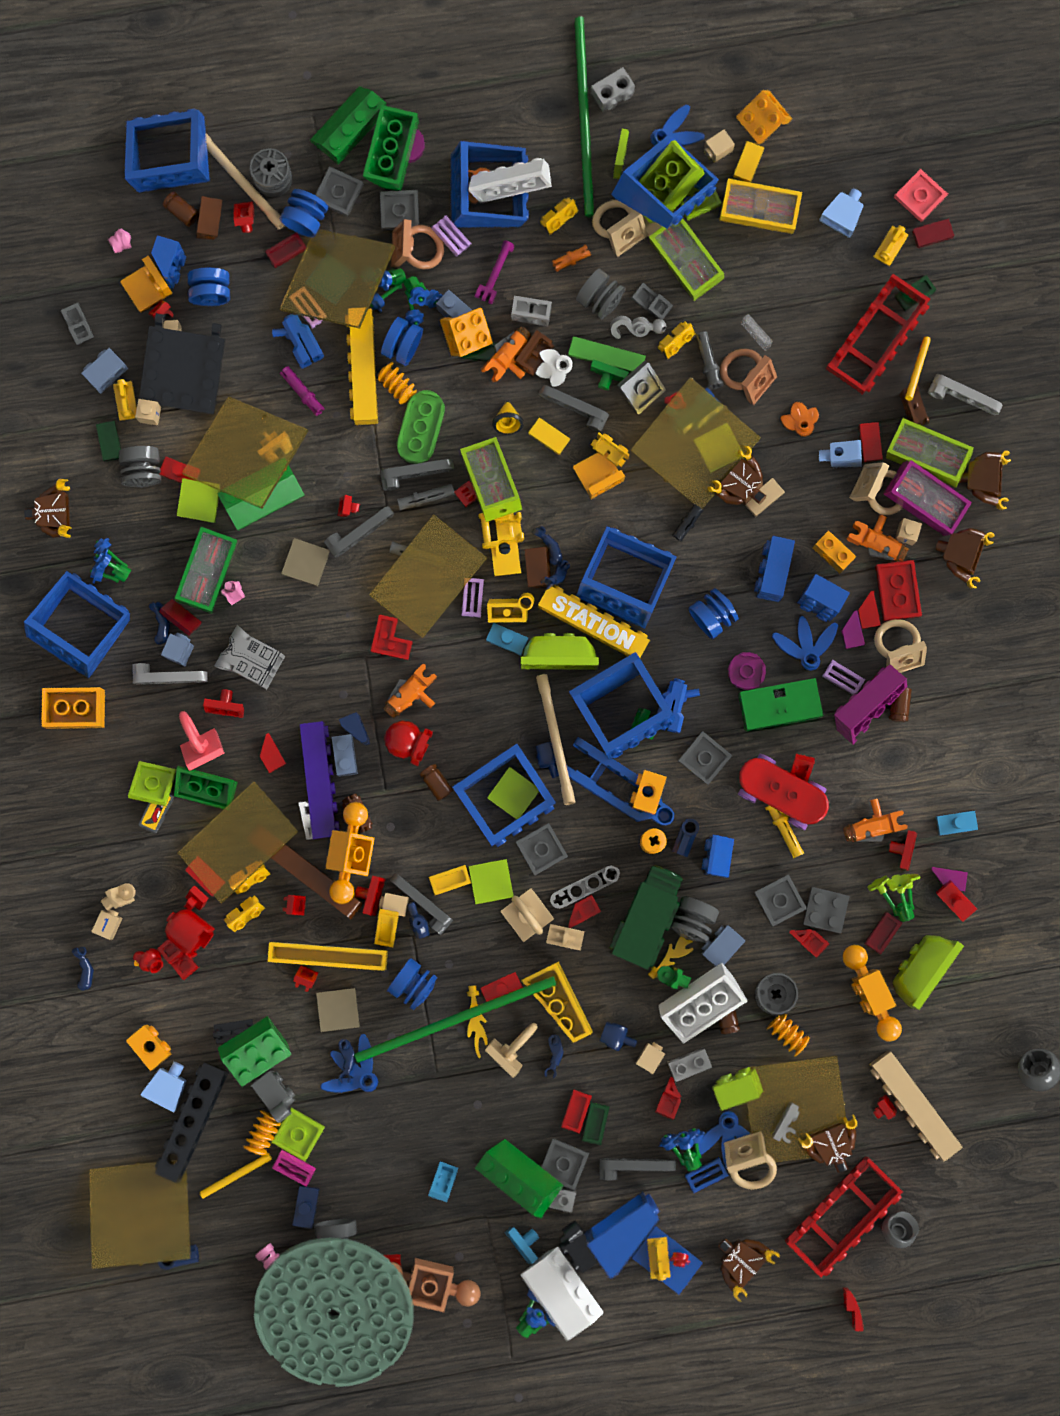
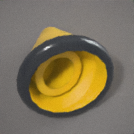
[492,402,524,434]

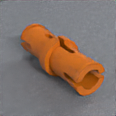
[552,245,591,272]

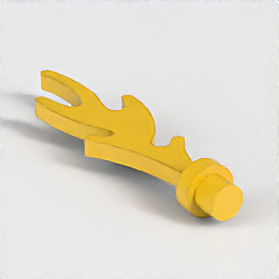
[648,936,693,979]
[467,985,488,1058]

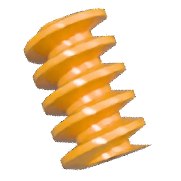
[377,362,417,404]
[640,829,666,854]
[766,1013,810,1057]
[243,1110,281,1155]

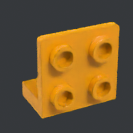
[737,90,792,144]
[121,256,172,312]
[440,308,493,357]
[573,452,625,499]

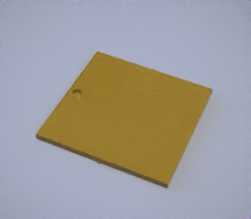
[279,229,395,329]
[630,377,761,509]
[182,396,308,509]
[742,1056,846,1165]
[89,1160,191,1269]

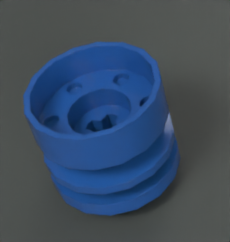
[279,189,328,238]
[688,588,739,640]
[387,958,438,1010]

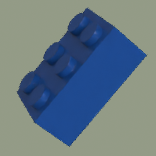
[754,536,795,602]
[797,574,850,622]

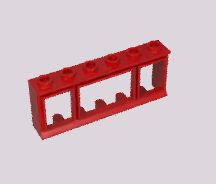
[825,274,930,395]
[785,1156,903,1278]

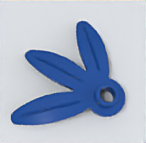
[650,105,705,146]
[772,616,838,671]
[320,1034,378,1093]
[694,1111,751,1169]

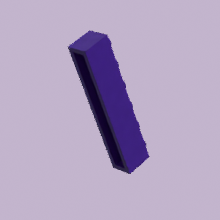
[300,721,340,840]

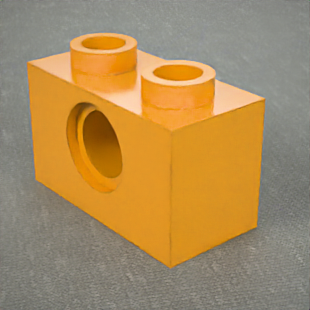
[813,530,857,574]
[630,770,667,815]
[126,1024,172,1071]

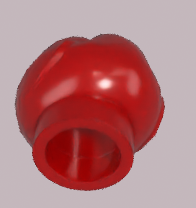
[133,948,163,973]

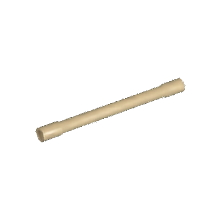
[206,134,284,230]
[536,674,575,805]

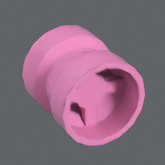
[255,1243,280,1270]

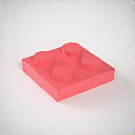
[894,169,948,222]

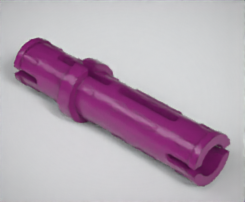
[280,366,325,416]

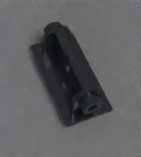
[213,1019,253,1044]

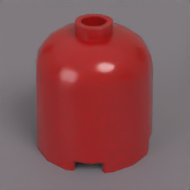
[165,909,215,959]

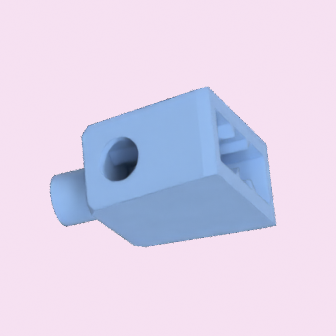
[819,189,863,238]
[819,440,862,467]
[141,1061,187,1112]

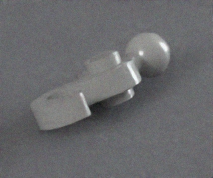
[610,316,666,339]

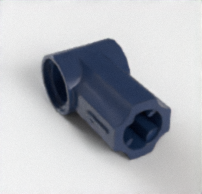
[672,819,699,857]
[158,1244,199,1270]

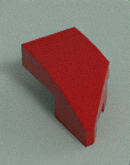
[789,929,830,959]
[655,1077,681,1120]

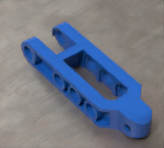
[566,737,674,826]

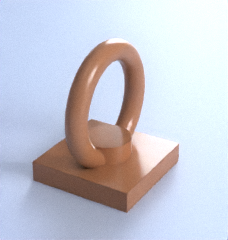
[391,219,444,269]
[720,349,777,405]

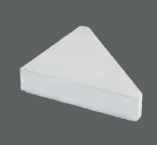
[299,802,313,840]

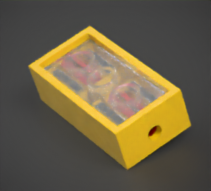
[719,179,802,234]

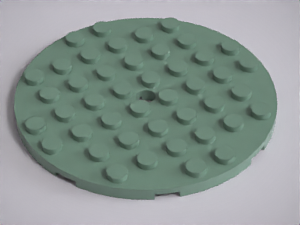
[254,1238,414,1387]

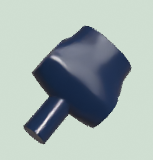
[535,741,559,778]
[407,902,429,939]
[600,1022,637,1051]

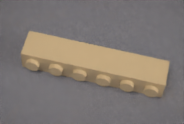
[869,1050,963,1162]

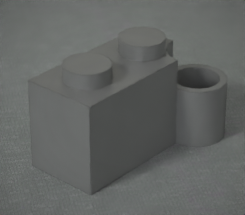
[251,1070,296,1123]

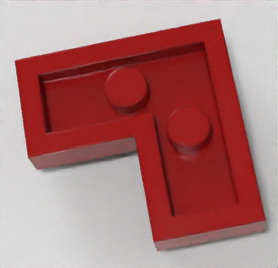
[371,614,413,660]

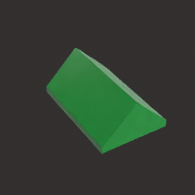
[174,766,238,811]

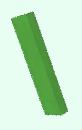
[568,336,646,373]

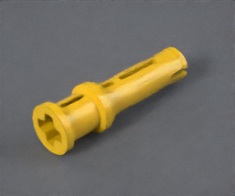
[765,806,804,858]

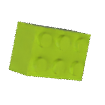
[713,1067,763,1111]

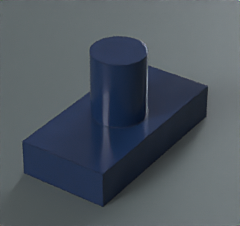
[292,1185,320,1229]

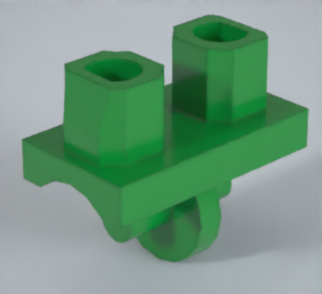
[657,966,691,989]

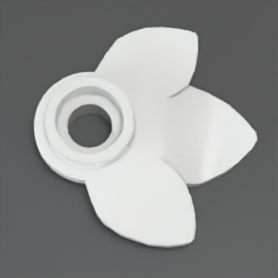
[536,349,573,387]

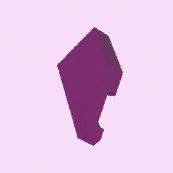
[841,611,865,649]
[931,867,968,892]

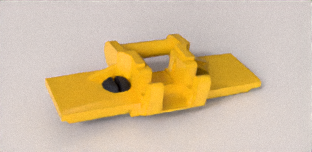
[478,512,524,577]

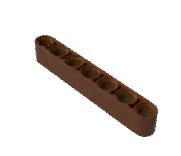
[246,823,363,920]

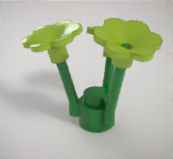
[867,874,920,922]

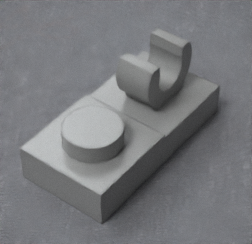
[771,1102,800,1143]

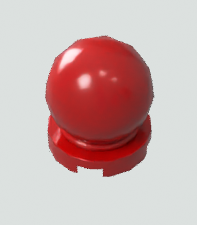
[384,721,433,766]

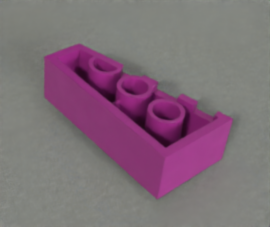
[834,664,907,745]

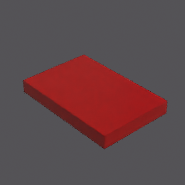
[875,560,922,621]

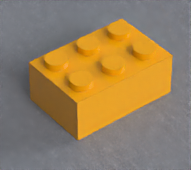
[42,687,105,729]

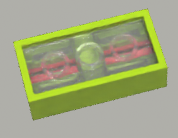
[649,218,724,301]
[886,418,974,488]
[460,437,522,522]

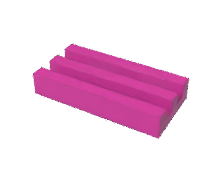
[272,1150,316,1187]

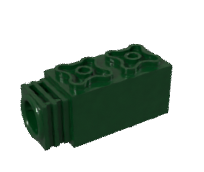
[609,865,683,970]

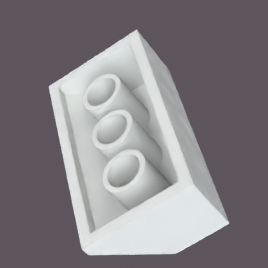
[469,158,552,203]
[658,963,747,1044]
[521,1247,604,1341]

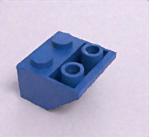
[151,235,186,289]
[701,835,734,878]

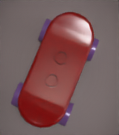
[738,753,829,831]

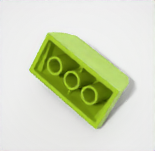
[639,140,704,223]
[521,633,599,670]
[893,935,964,1010]

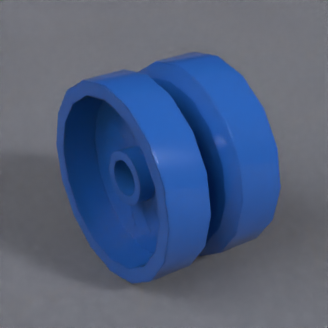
[187,267,230,306]
[381,317,423,366]

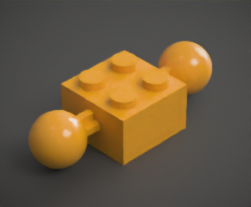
[325,802,375,904]
[843,945,902,1041]

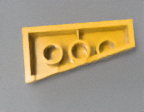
[521,961,593,1043]

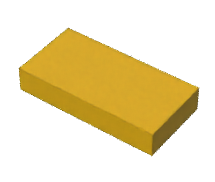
[733,141,764,183]
[528,418,570,455]
[429,865,471,895]
[374,909,399,948]

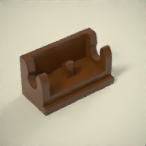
[196,196,222,240]
[516,330,554,377]
[900,385,930,426]
[525,547,551,589]

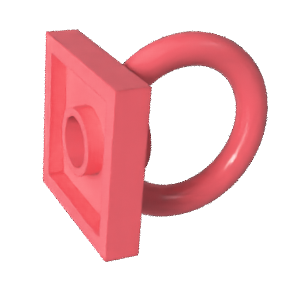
[179,711,224,771]

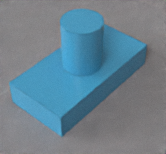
[486,623,528,656]
[936,811,978,836]
[428,1162,458,1202]
[504,1227,539,1264]

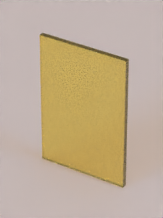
[369,515,487,638]
[178,782,298,904]

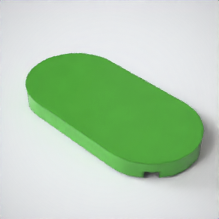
[397,390,445,464]

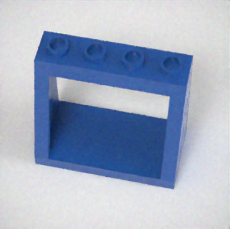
[125,109,210,192]
[611,134,719,229]
[451,141,529,227]
[576,527,677,629]
[24,571,130,679]
[569,652,676,759]
[453,744,556,847]
[585,1191,659,1279]

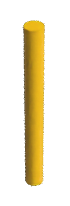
[905,336,931,401]
[199,1153,272,1199]

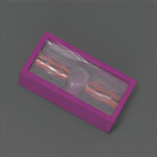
[883,460,972,536]

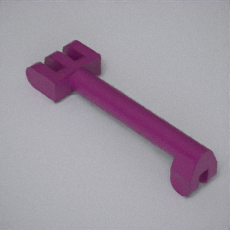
[475,240,514,304]

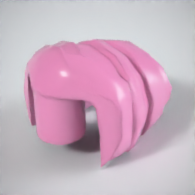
[108,229,131,253]
[221,581,245,605]

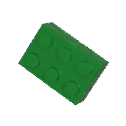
[218,1016,292,1086]

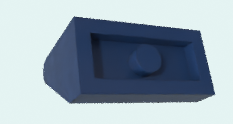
[339,712,370,746]

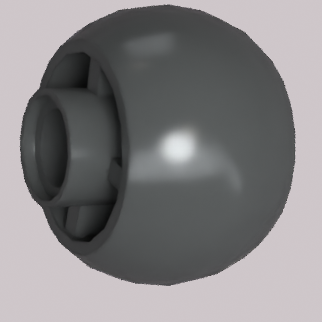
[1018,1048,1060,1092]

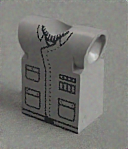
[214,625,285,690]

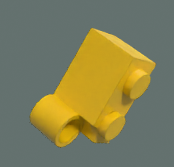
[487,593,534,622]

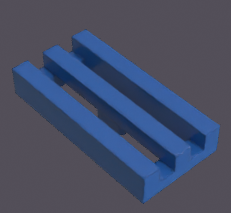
[685,1157,729,1193]

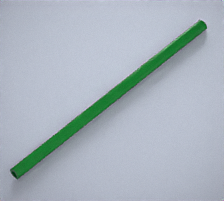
[575,17,594,217]
[355,976,557,1063]

